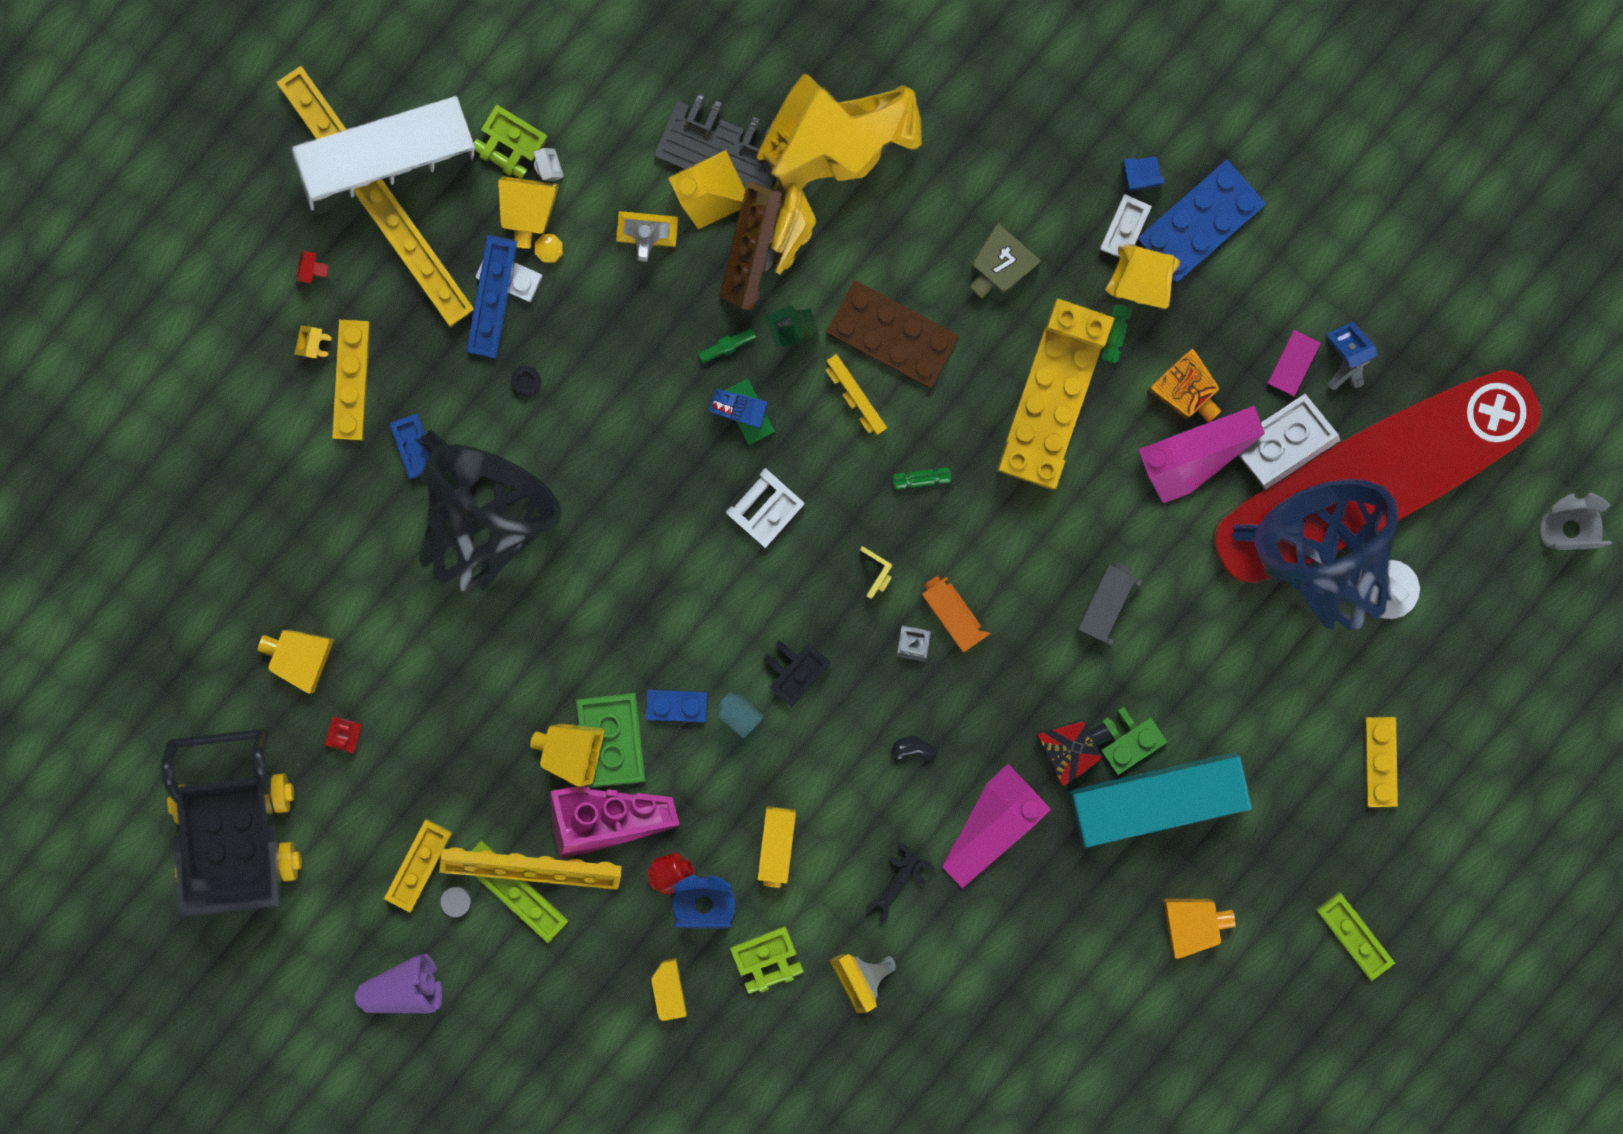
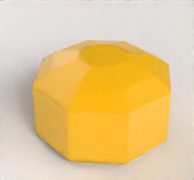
[535,234,563,263]

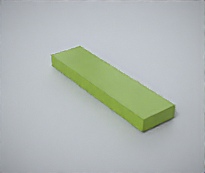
[471,840,569,943]

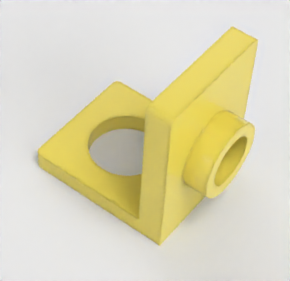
[860,546,892,599]

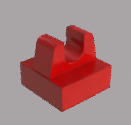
[295,251,329,284]
[325,716,363,753]

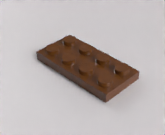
[719,181,782,310]
[826,280,959,389]

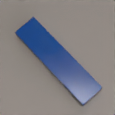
[467,235,518,358]

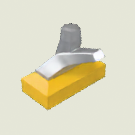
[616,211,679,261]

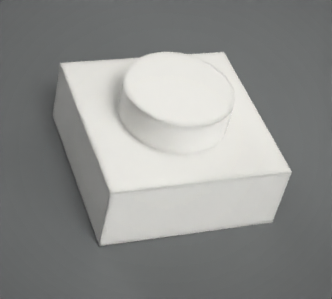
[533,148,564,181]

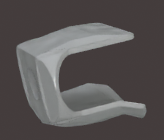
[1540,493,1612,550]

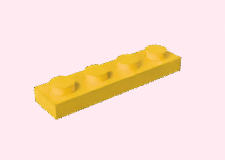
[332,319,371,441]

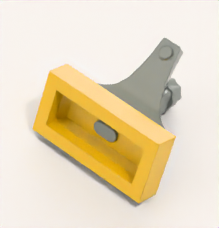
[830,954,896,1013]

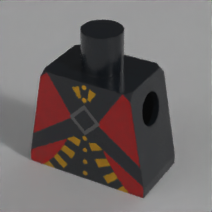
[1036,719,1112,786]

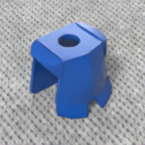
[672,875,735,928]

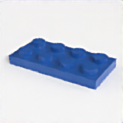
[1137,160,1266,284]

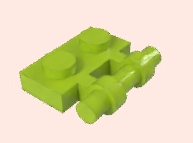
[474,104,548,179]
[730,925,804,994]

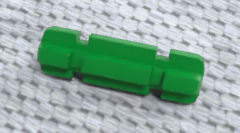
[1102,304,1132,363]
[893,467,951,490]

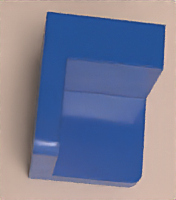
[1121,156,1165,192]

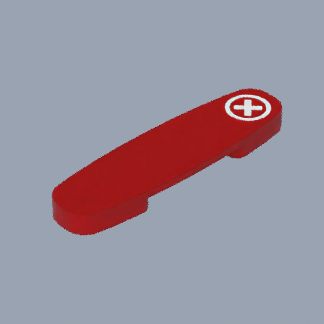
[1212,370,1541,583]

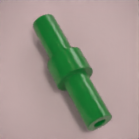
[698,327,757,364]

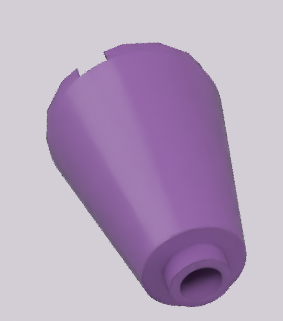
[355,954,442,1014]

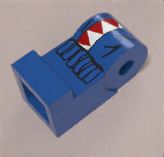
[708,388,768,429]

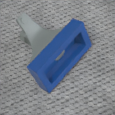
[1326,322,1378,390]

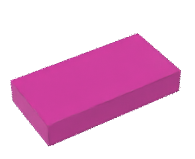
[1266,330,1321,397]

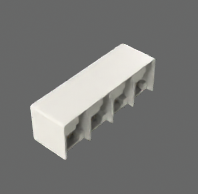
[292,96,475,211]

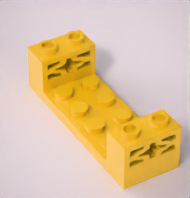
[996,298,1114,490]

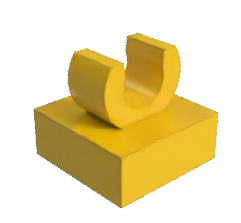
[294,325,332,358]

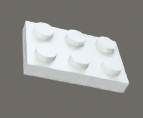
[1238,394,1340,490]

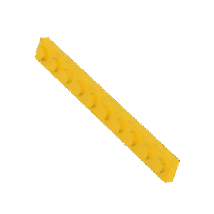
[276,66,474,327]

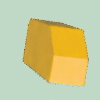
[651,958,687,1021]

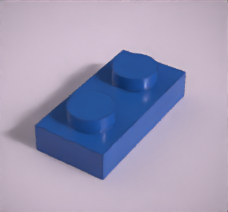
[646,690,707,722]

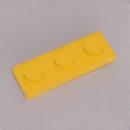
[825,354,887,435]
[1364,717,1398,807]
[384,819,453,912]

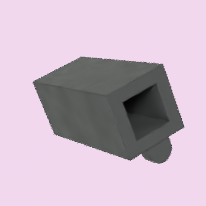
[1076,562,1142,646]

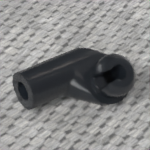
[891,736,937,761]

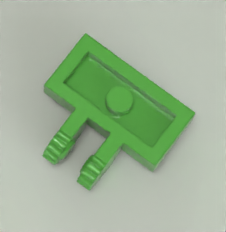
[1101,707,1167,775]

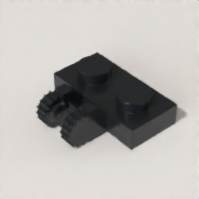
[763,640,831,707]

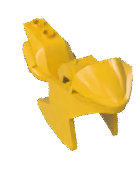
[757,74,922,275]

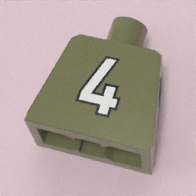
[969,223,1041,299]

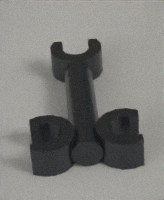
[866,843,934,922]

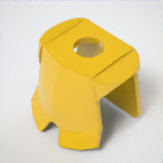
[1105,244,1180,309]

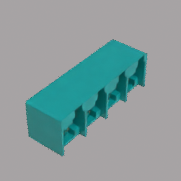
[1068,752,1252,847]

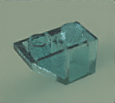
[717,691,765,739]

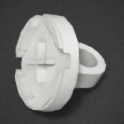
[1360,560,1420,619]

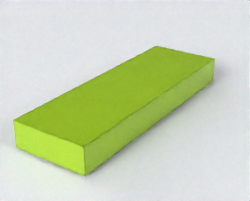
[1316,892,1395,981]

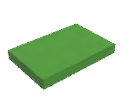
[576,693,646,788]

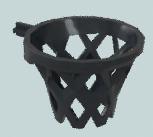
[419,430,561,593]

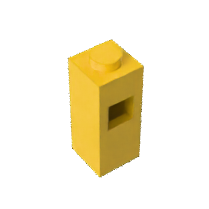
[758,806,796,888]

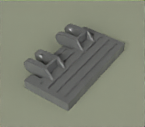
[654,94,775,189]

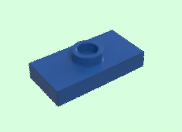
[389,413,431,480]

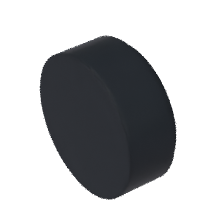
[511,366,541,396]

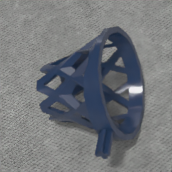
[1232,479,1399,630]

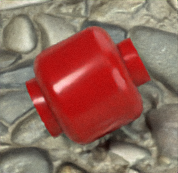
[648,852,694,895]

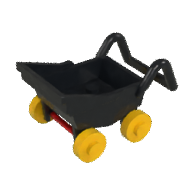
[161,729,302,917]

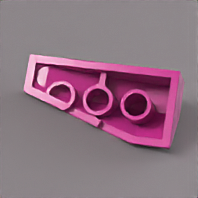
[1139,406,1265,503]
[942,764,1051,888]
[550,786,680,859]

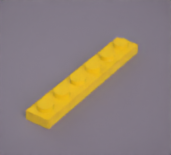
[439,847,622,890]

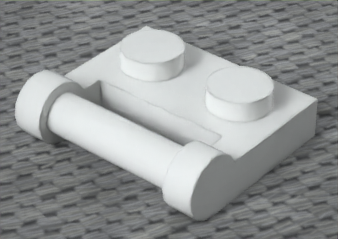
[726,468,805,548]

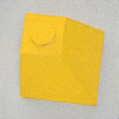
[668,149,745,229]

